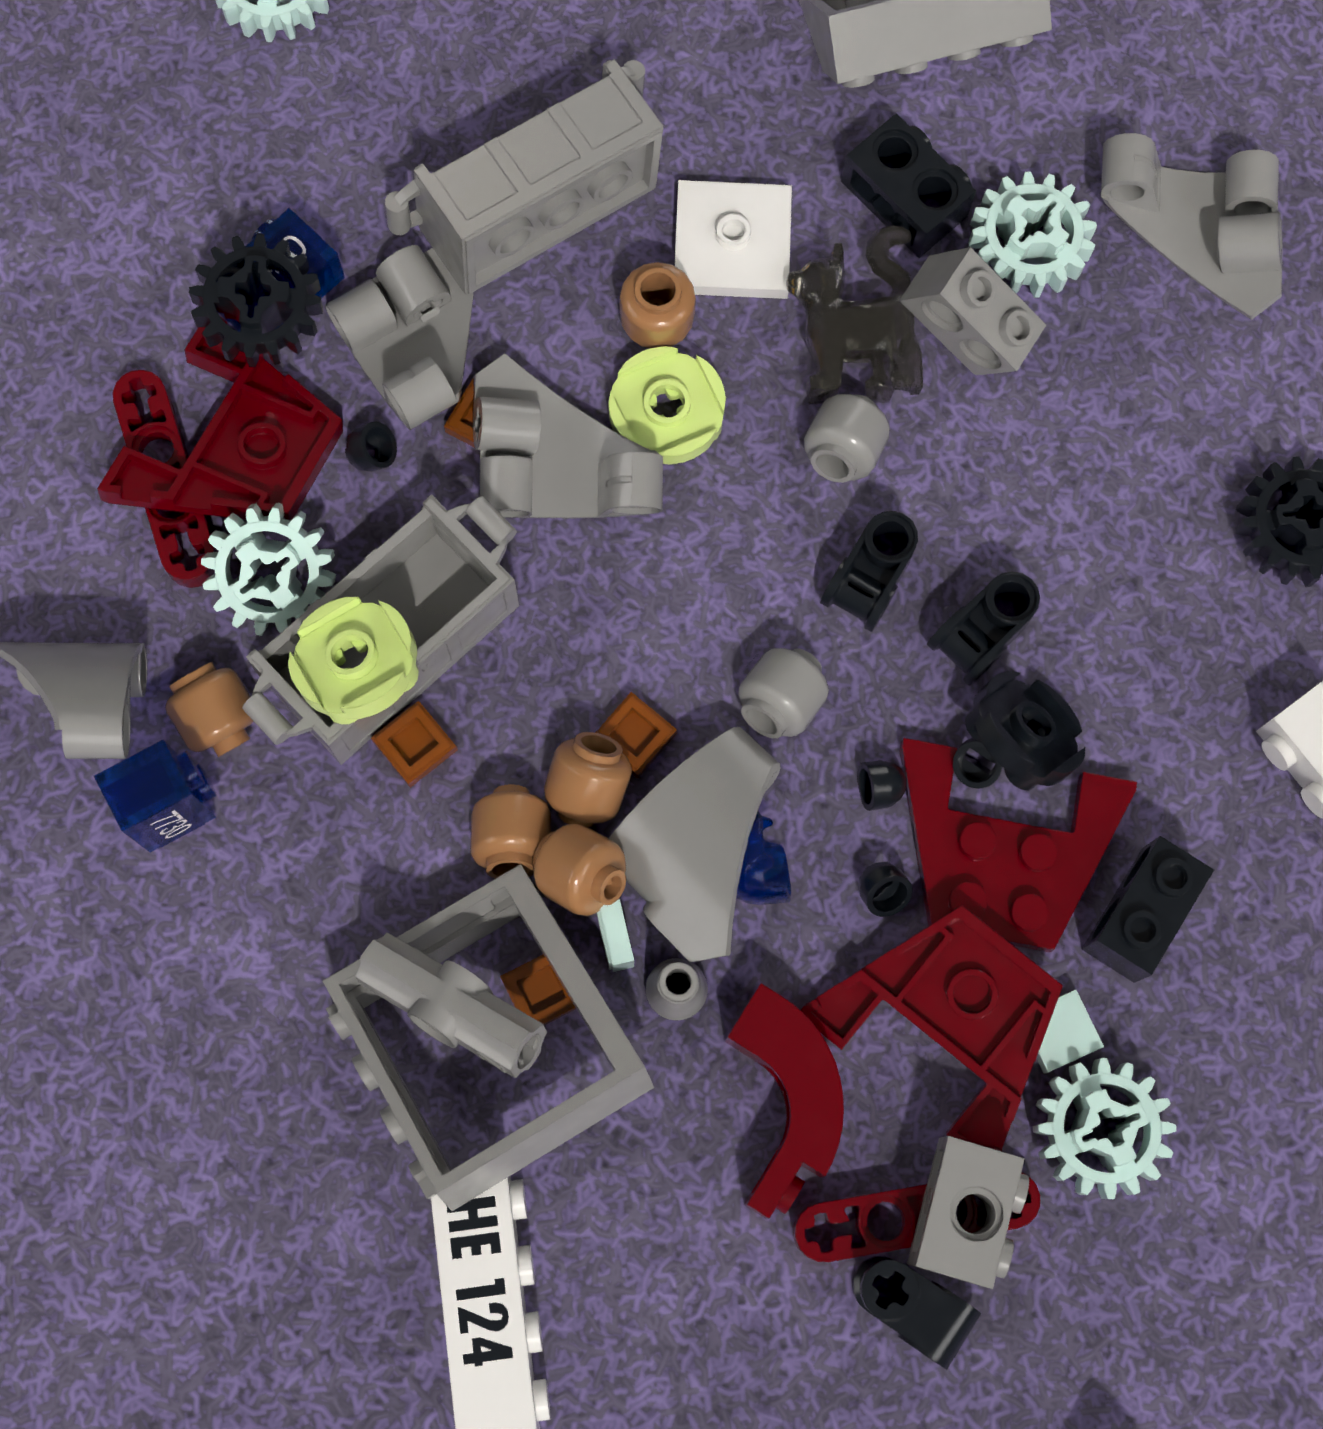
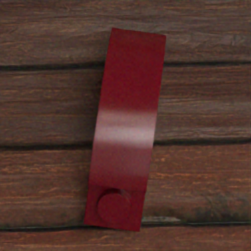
[725,983,844,1219]

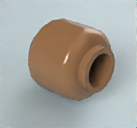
[619,262,696,348]
[165,662,254,757]
[544,732,632,827]
[470,784,551,879]
[532,823,626,916]

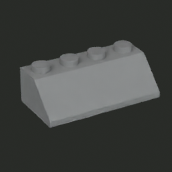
[799,0,1052,88]

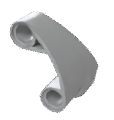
[1101,133,1283,320]
[325,245,474,430]
[473,353,663,519]
[0,642,147,759]
[609,727,780,962]

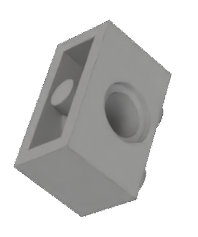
[907,1136,1029,1289]

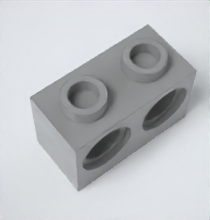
[899,247,1046,375]

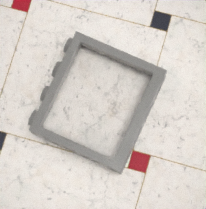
[323,864,654,1211]

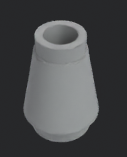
[646,958,708,1021]

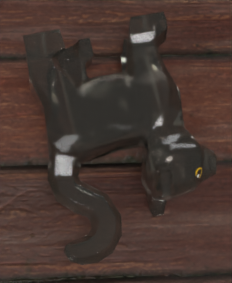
[786,226,923,404]

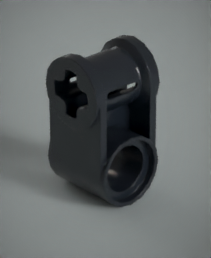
[820,511,918,632]
[927,571,1040,686]
[852,1256,981,1370]

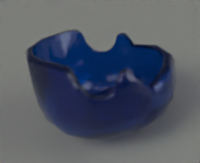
[736,811,791,905]

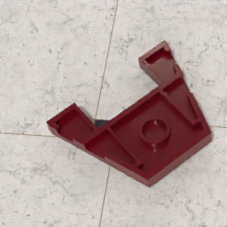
[97,315,343,521]
[899,738,1137,953]
[800,904,1063,1152]

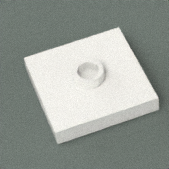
[675,180,792,299]

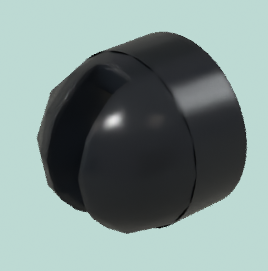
[345,421,397,472]
[953,738,1003,789]
[857,760,907,811]
[858,862,913,917]

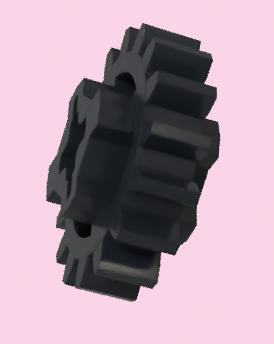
[189,234,323,367]
[1235,456,1323,587]

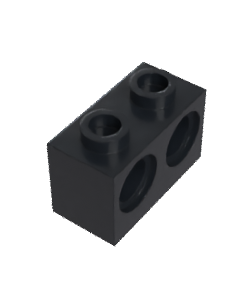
[841,113,976,258]
[1082,836,1214,983]

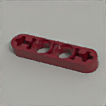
[112,370,218,588]
[793,1172,1040,1262]

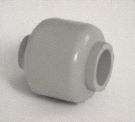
[804,394,890,483]
[738,648,829,739]

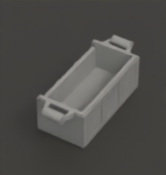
[385,59,663,295]
[242,494,519,765]

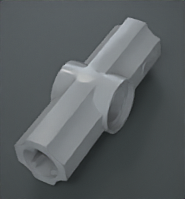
[355,932,547,1078]

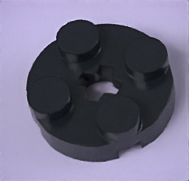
[965,671,1085,791]

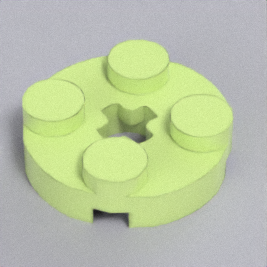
[608,346,726,465]
[288,597,419,724]

